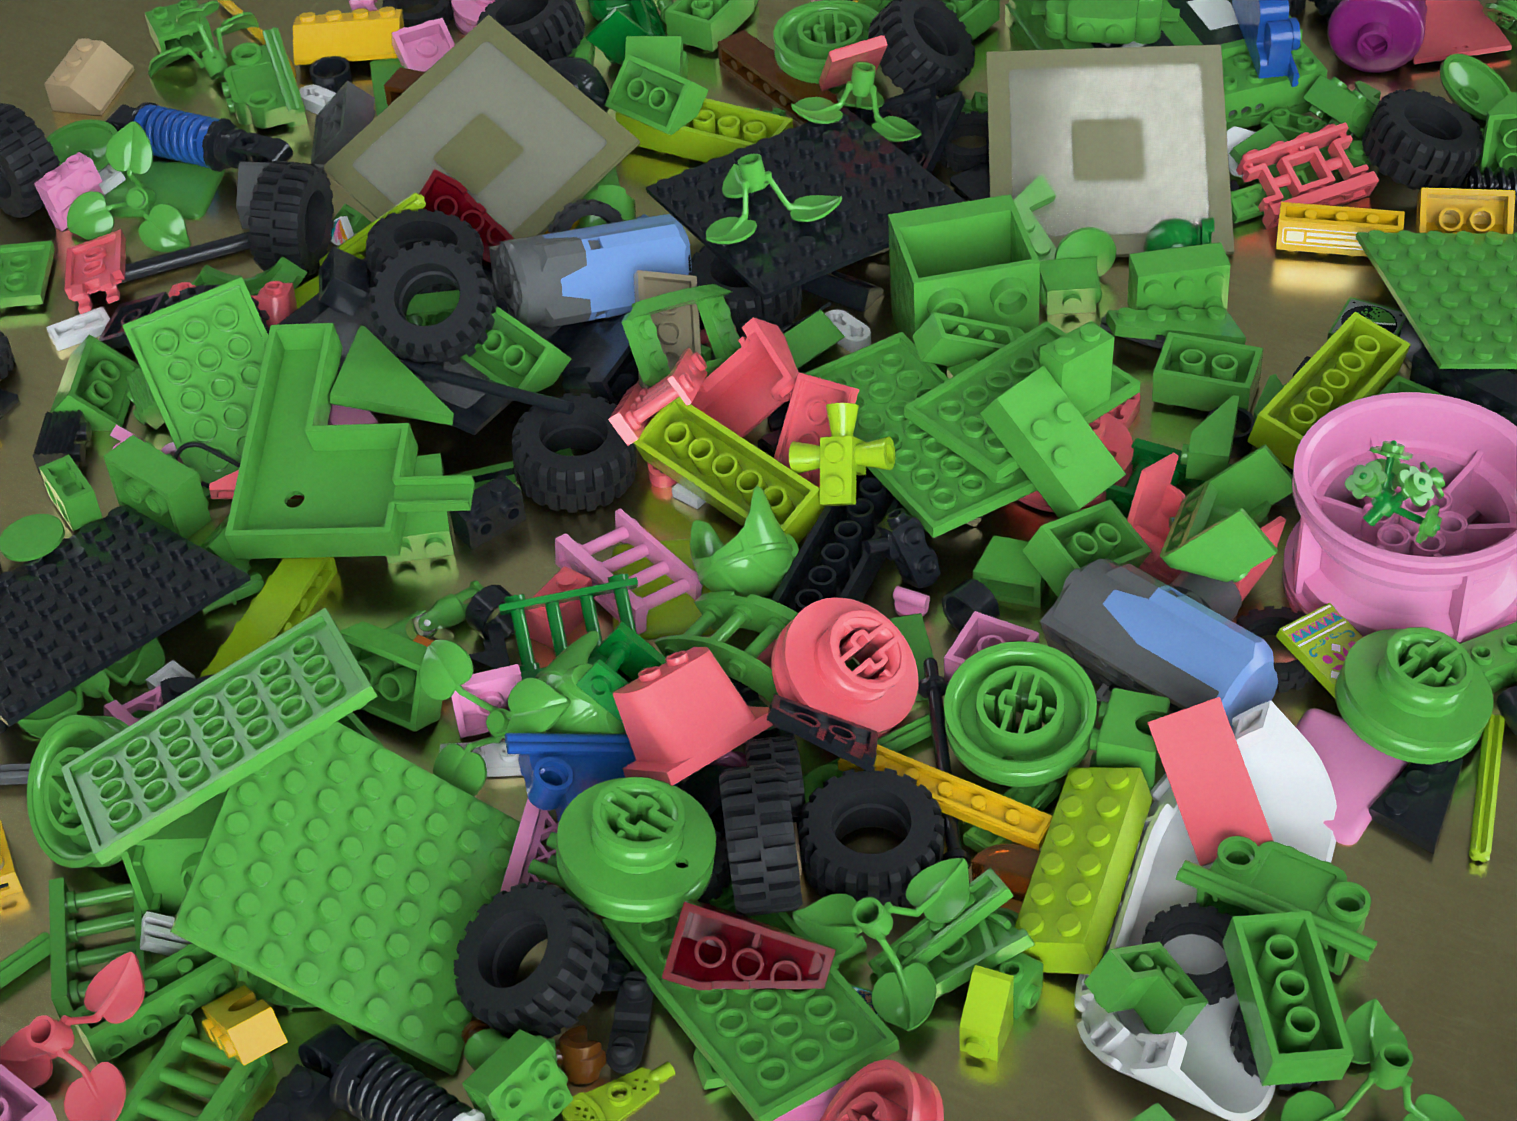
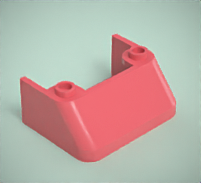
[1127,453,1286,601]

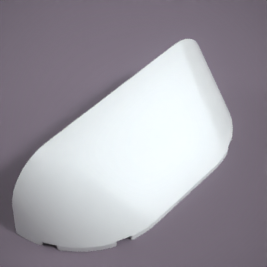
[1074,700,1337,1121]

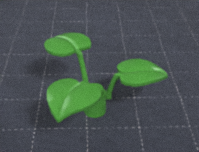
[148,0,259,80]
[791,62,922,142]
[67,121,191,252]
[706,154,842,244]
[17,638,165,739]
[420,639,571,797]
[792,858,970,1031]
[1280,998,1466,1121]

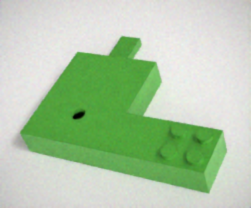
[225,323,475,559]

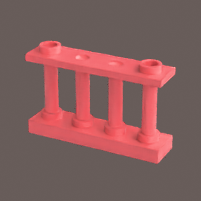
[608,348,708,446]

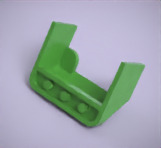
[1160,444,1293,583]

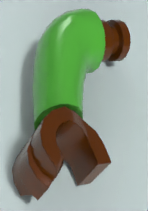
[461,1020,606,1084]

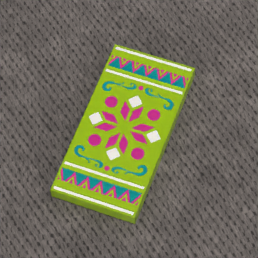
[1276,603,1363,699]

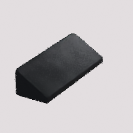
[802,270,884,312]

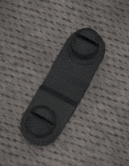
[606,970,654,1075]

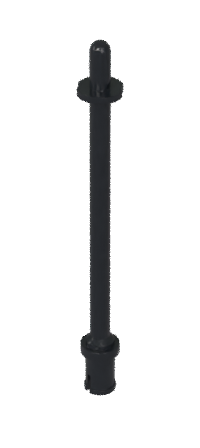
[918,657,971,883]

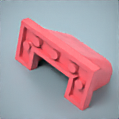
[612,647,773,786]

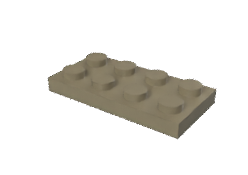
[634,270,701,389]

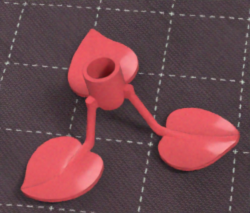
[0,952,145,1121]

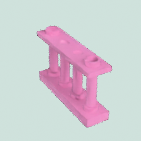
[555,509,703,635]

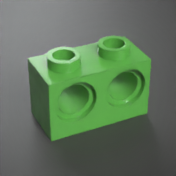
[39,455,103,531]

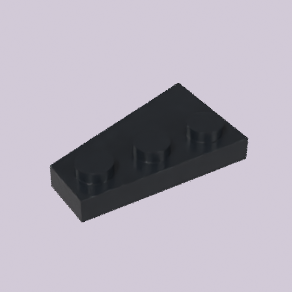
[767,694,878,772]
[1369,758,1463,854]

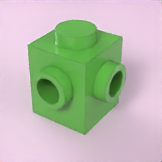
[991,952,1043,1020]

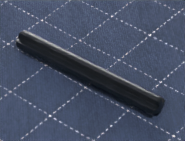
[117,232,251,285]

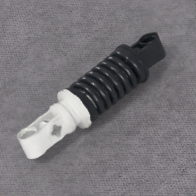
[298,1024,487,1121]

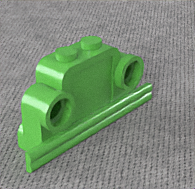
[1031,0,1180,44]
[221,28,308,128]
[1176,836,1378,976]

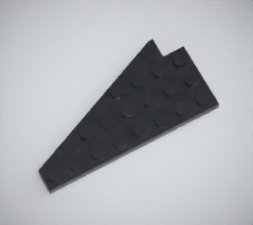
[855,83,965,256]

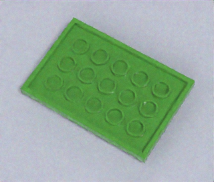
[122,277,268,498]
[904,321,1141,482]

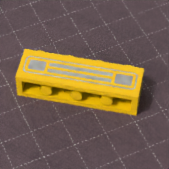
[1276,202,1405,257]

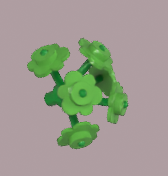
[1345,440,1446,544]

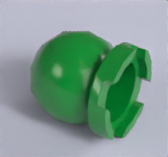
[1143,217,1215,252]

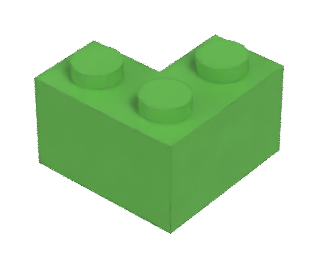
[1084,942,1209,1035]

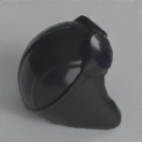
[546,57,610,113]

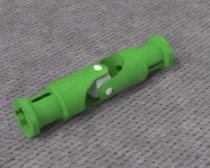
[385,580,484,641]

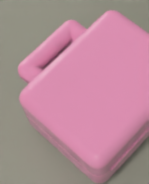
[1296,708,1408,845]

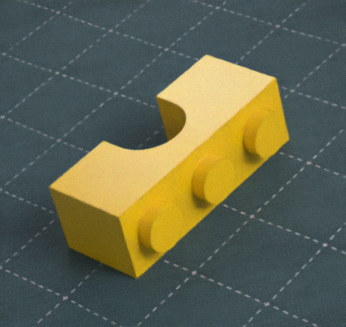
[201,985,288,1066]

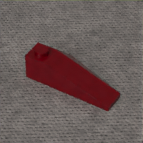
[661,899,836,990]

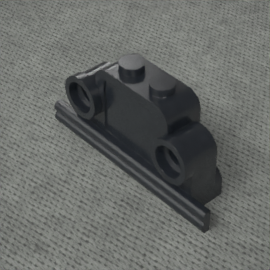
[561,313,639,405]

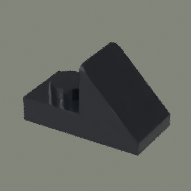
[468,622,511,674]

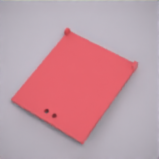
[1411,0,1512,64]

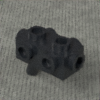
[865,508,941,589]

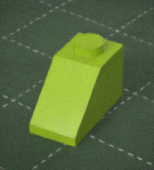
[959,965,1014,1061]

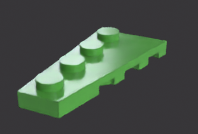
[1105,306,1246,345]

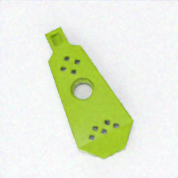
[562,1061,676,1121]

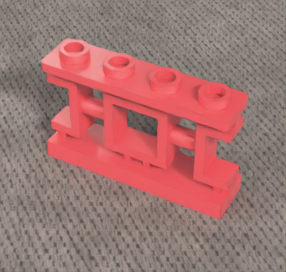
[1236,123,1379,230]

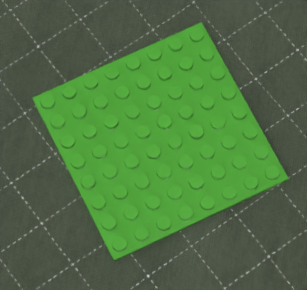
[1356,230,1517,369]
[170,722,520,1075]

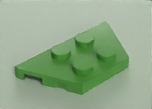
[925,913,1035,998]

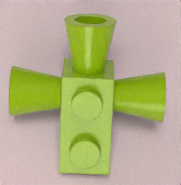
[789,403,895,506]

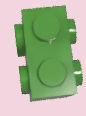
[145,0,215,53]
[1303,74,1376,141]
[462,1029,574,1121]

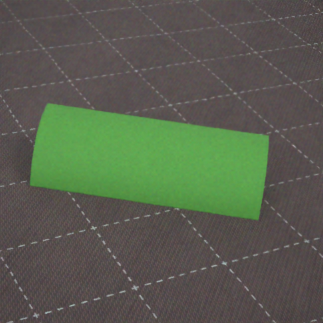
[784,309,845,370]

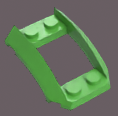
[622,284,741,387]

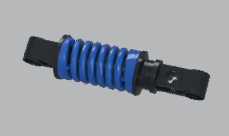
[105,102,293,172]

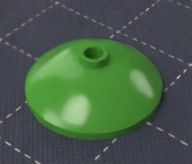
[1440,54,1511,122]
[46,119,117,172]

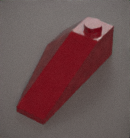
[419,169,514,268]

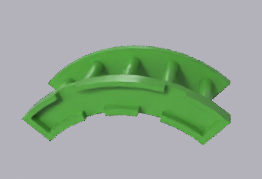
[654,591,859,703]

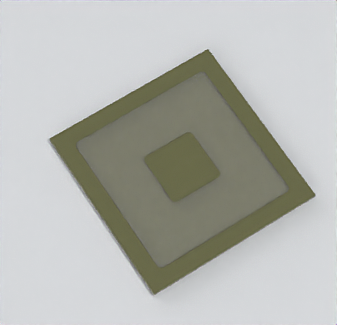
[324,15,640,268]
[986,44,1234,257]

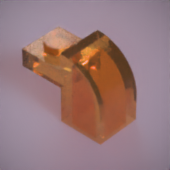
[971,844,1041,902]

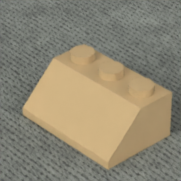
[44,38,134,116]

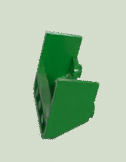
[586,0,667,65]

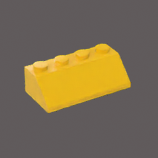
[293,6,405,65]

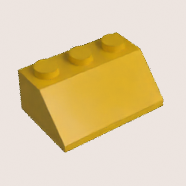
[1416,188,1515,234]

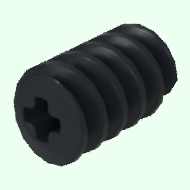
[1466,166,1517,206]

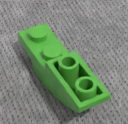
[1260,107,1371,173]

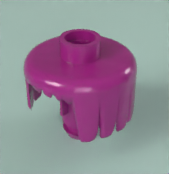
[1328,0,1427,73]

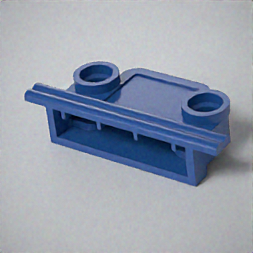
[1232,0,1301,87]
[504,733,679,822]

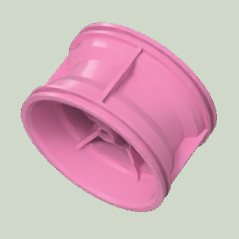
[1282,392,1517,643]

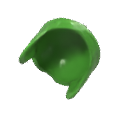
[690,486,799,598]
[535,631,625,734]

